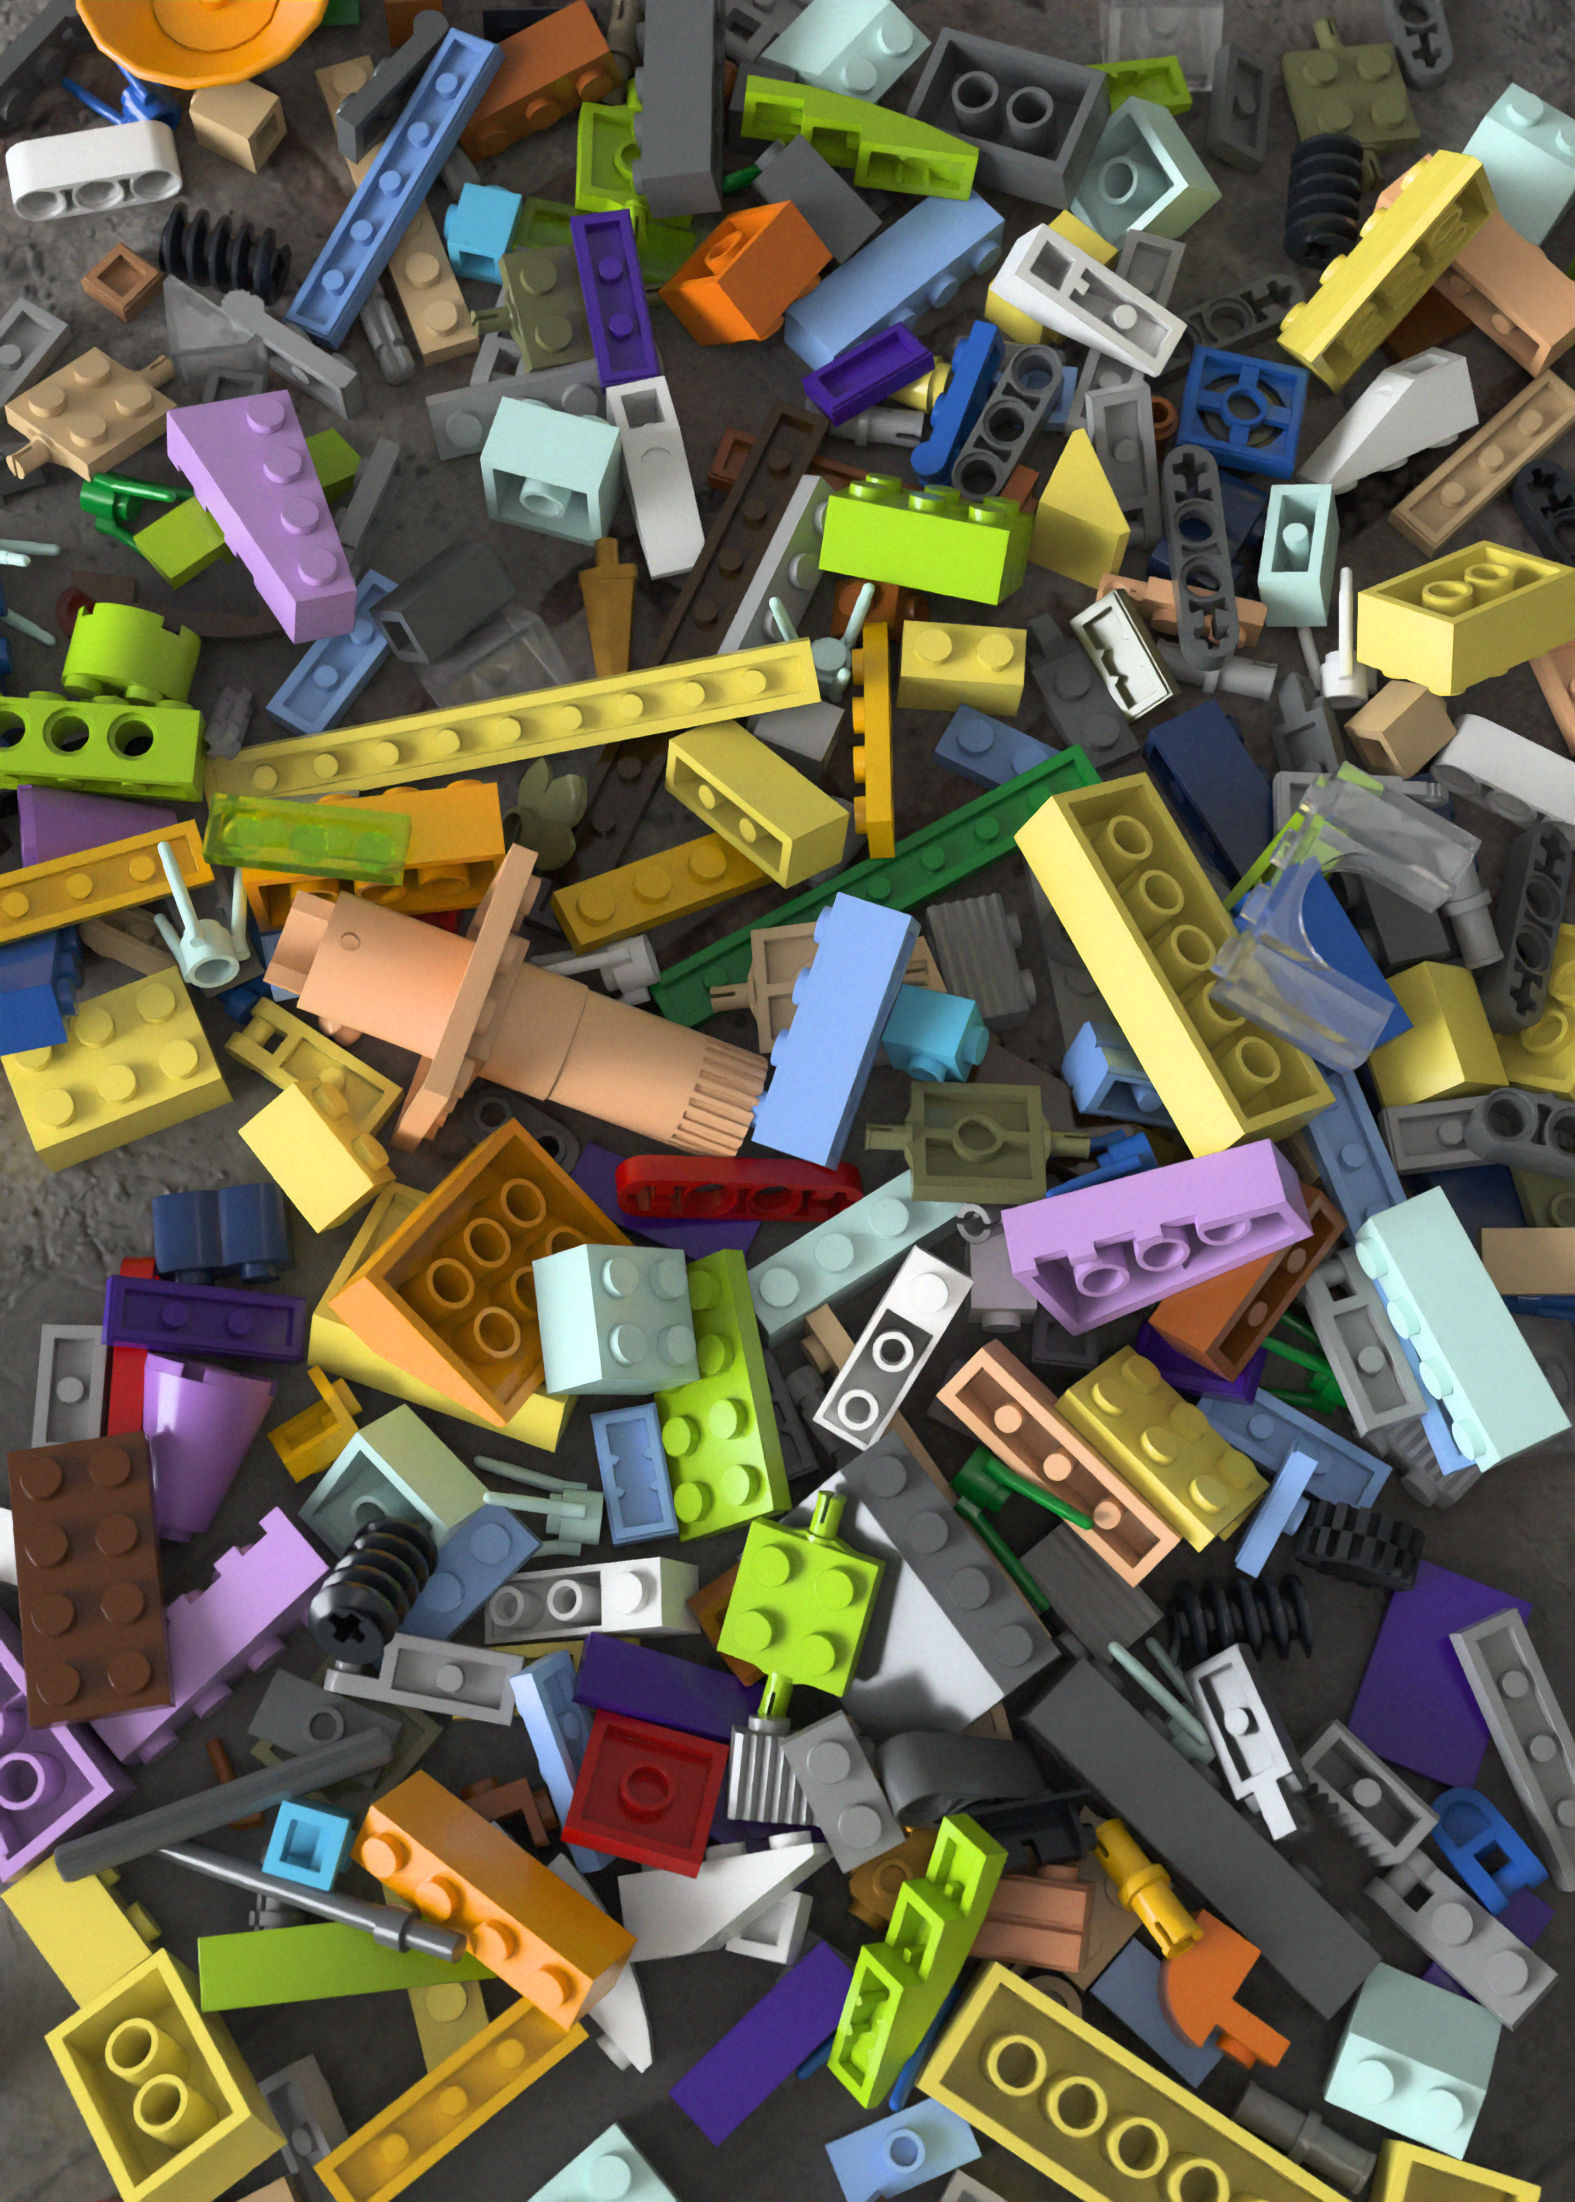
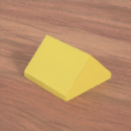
[1028,428,1131,590]
[1365,961,1510,1109]

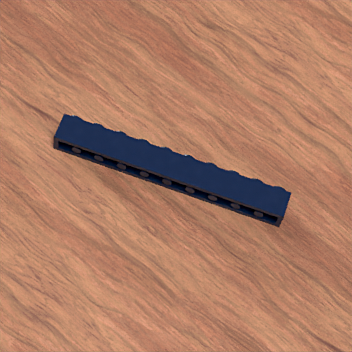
[1141,698,1528,1252]

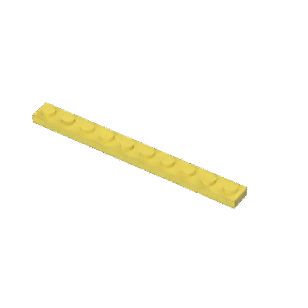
[204,637,821,820]

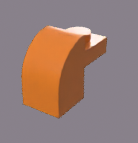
[1157,1909,1291,2071]

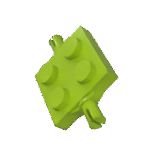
[575,78,694,250]
[717,1490,887,1718]

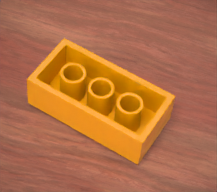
[237,779,506,932]

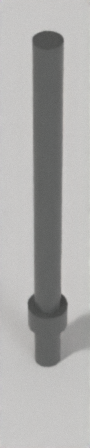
[100,1811,467,1964]

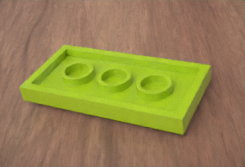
[653,1249,793,1543]

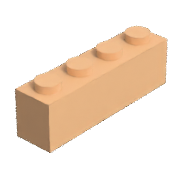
[1373,153,1575,378]
[936,1338,1183,1588]

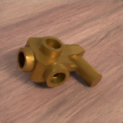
[840,1786,940,1934]

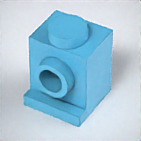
[262,1797,359,1891]

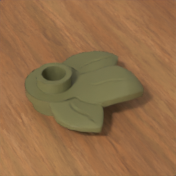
[501,756,588,871]

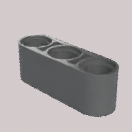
[951,344,1063,504]
[1463,1087,1575,1183]
[873,1731,1050,1829]

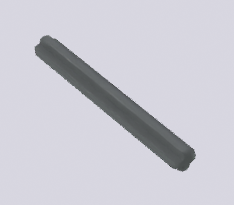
[54,1726,396,1883]

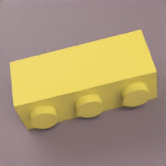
[665,719,850,889]

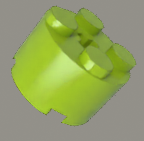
[61,603,202,707]

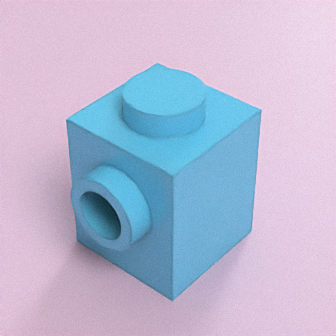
[444,182,525,286]
[881,984,989,1083]

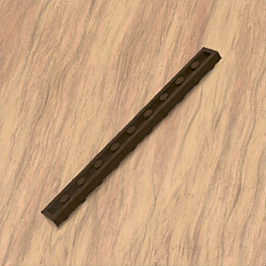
[523,399,831,943]

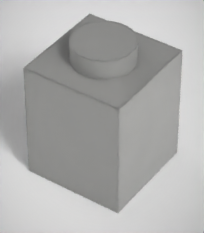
[746,700,845,787]

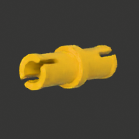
[1090,1818,1204,1959]

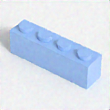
[784,188,1005,371]
[750,892,922,1171]

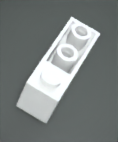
[1296,347,1479,495]
[606,375,705,580]
[812,1244,974,1451]
[484,1557,701,1645]
[618,1831,834,1963]

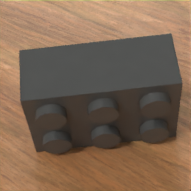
[905,26,1112,211]

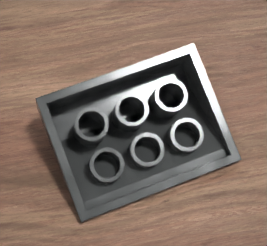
[737,1429,1062,1750]

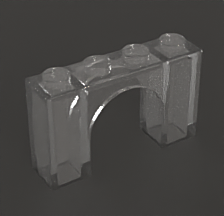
[1208,761,1482,1077]

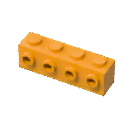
[349,1769,639,2031]

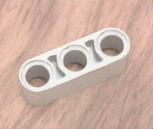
[6,120,182,221]
[1429,714,1575,851]

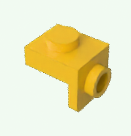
[267,1365,363,1483]

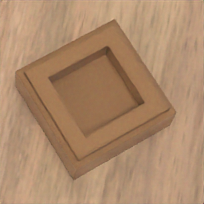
[81,241,167,324]

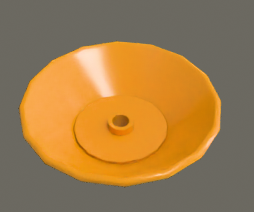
[76,0,329,90]

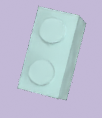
[1257,484,1340,627]

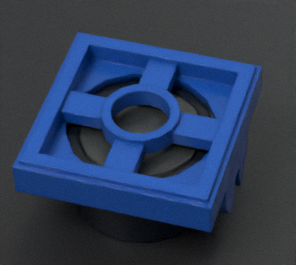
[1173,344,1310,481]

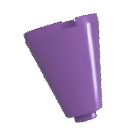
[17,784,182,868]
[143,1352,279,1542]

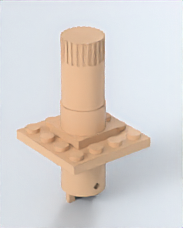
[263,843,768,1157]

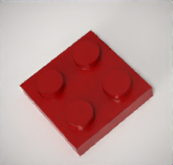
[560,1709,730,1879]

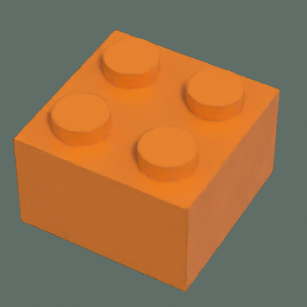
[657,200,833,347]

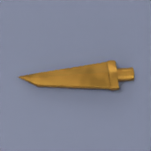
[579,537,639,678]

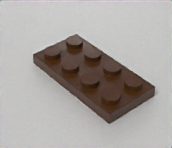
[7,1430,176,1730]

